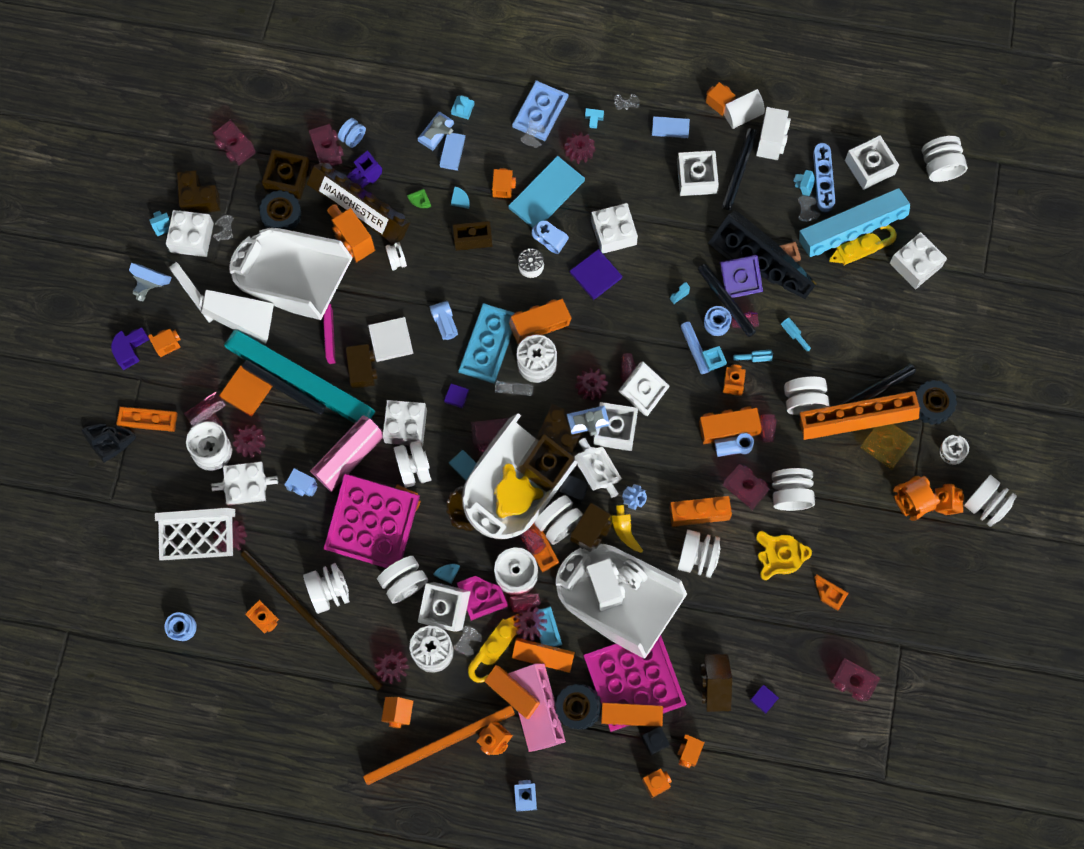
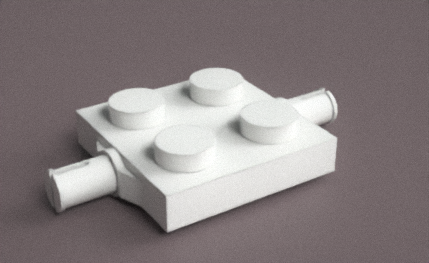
[574,438,622,498]
[211,462,278,505]

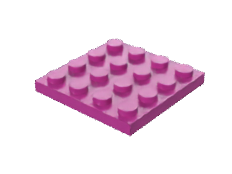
[324,474,420,568]
[583,635,687,732]

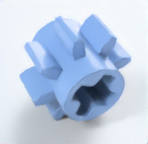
[622,484,647,510]

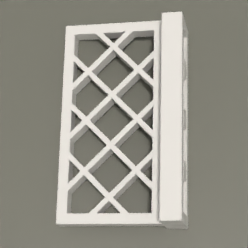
[155,508,235,560]

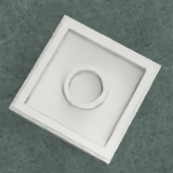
[368,317,413,362]
[619,362,669,416]

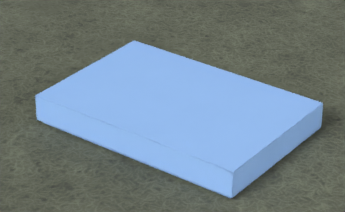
[512,81,568,141]

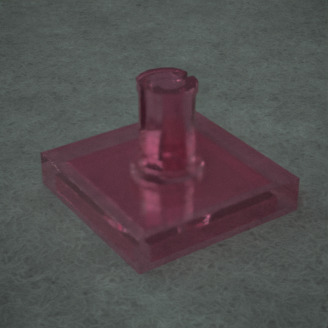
[184,392,226,427]

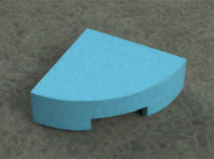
[451,187,470,209]
[670,282,690,304]
[433,564,460,584]

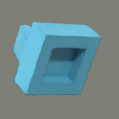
[451,96,474,120]
[585,108,604,128]
[793,170,815,196]
[150,211,171,236]
[701,346,727,371]

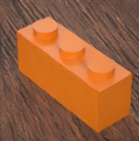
[509,299,571,343]
[699,407,762,444]
[669,496,732,527]

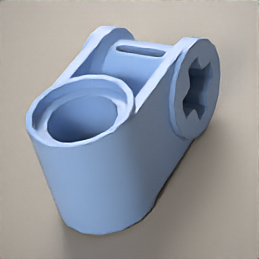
[531,221,569,254]

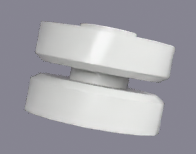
[784,377,830,415]
[394,440,431,488]
[534,495,583,545]
[494,547,538,596]
[377,556,428,603]

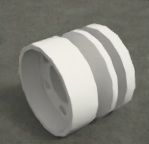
[922,136,968,182]
[517,335,557,383]
[186,421,232,471]
[772,468,815,511]
[964,475,1017,527]
[678,529,721,578]
[303,563,350,614]
[409,625,454,673]

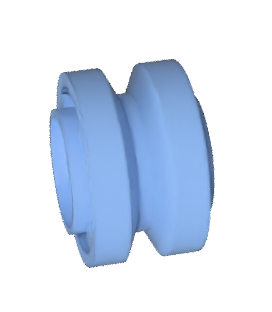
[338,118,366,148]
[704,306,732,336]
[164,612,196,641]

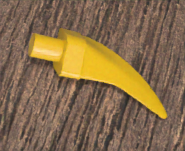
[612,505,643,553]

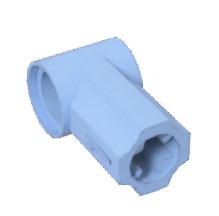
[429,300,458,340]
[714,433,754,457]

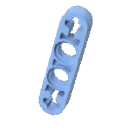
[813,143,835,212]

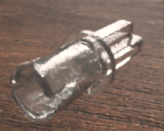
[495,380,533,396]

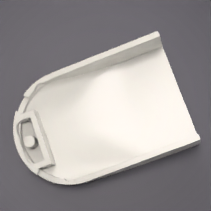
[230,228,353,320]
[462,414,578,539]
[556,544,687,659]

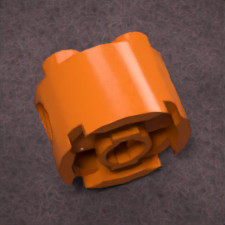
[894,476,940,521]

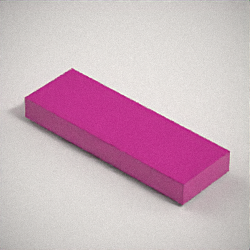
[324,304,336,364]

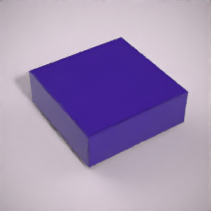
[444,384,469,409]
[750,685,779,714]

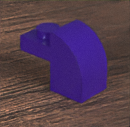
[347,150,382,188]
[111,328,150,370]

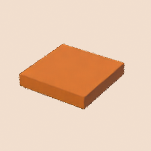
[219,366,273,417]

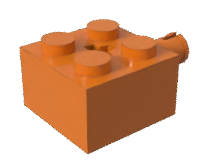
[327,204,375,262]

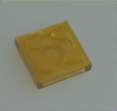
[860,424,914,470]

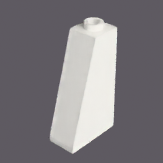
[199,290,274,344]

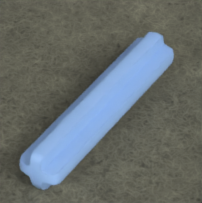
[681,322,709,374]

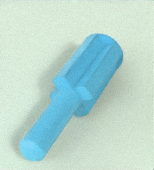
[781,318,811,352]
[733,350,773,362]

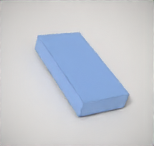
[652,116,690,138]
[440,133,465,171]

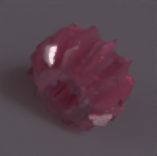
[564,132,595,164]
[576,368,608,401]
[233,425,266,457]
[213,520,247,552]
[514,606,548,640]
[375,649,409,684]

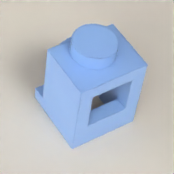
[285,468,317,497]
[514,780,537,811]

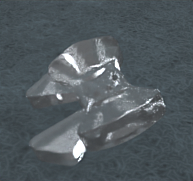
[614,94,640,110]
[521,120,546,148]
[798,196,820,221]
[213,215,233,241]
[454,626,483,655]

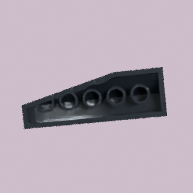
[708,210,817,299]

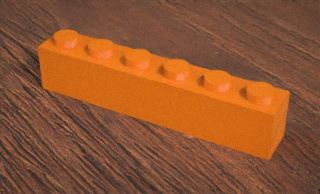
[800,391,920,440]

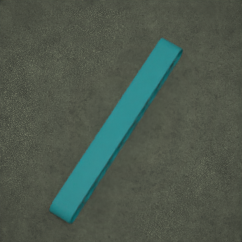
[224,329,375,423]

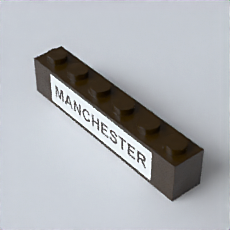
[307,162,411,244]

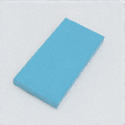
[509,156,585,228]
[458,303,514,384]

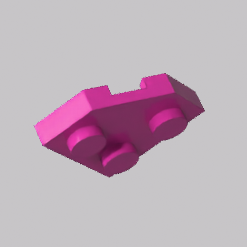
[457,576,508,621]

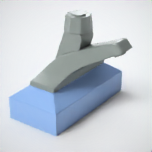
[418,112,454,151]
[129,263,172,301]
[567,405,609,436]

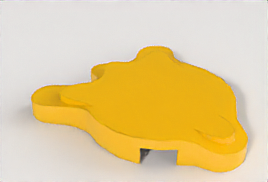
[494,464,544,518]
[756,531,812,580]

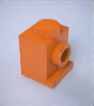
[148,329,181,358]
[723,365,746,396]
[245,600,279,634]
[678,734,704,768]

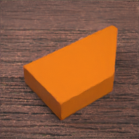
[814,574,848,611]

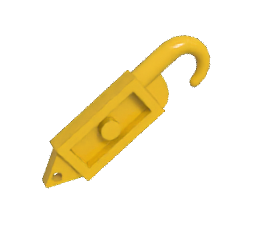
[829,225,897,265]
[468,614,519,683]

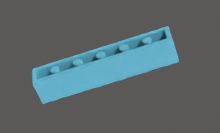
[799,188,910,257]

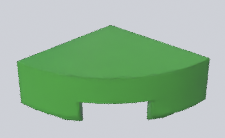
[407,189,431,208]

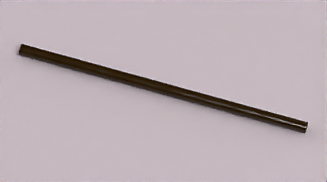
[241,550,383,691]

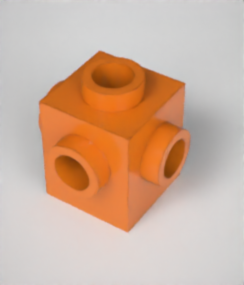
[935,484,964,515]
[477,722,513,755]

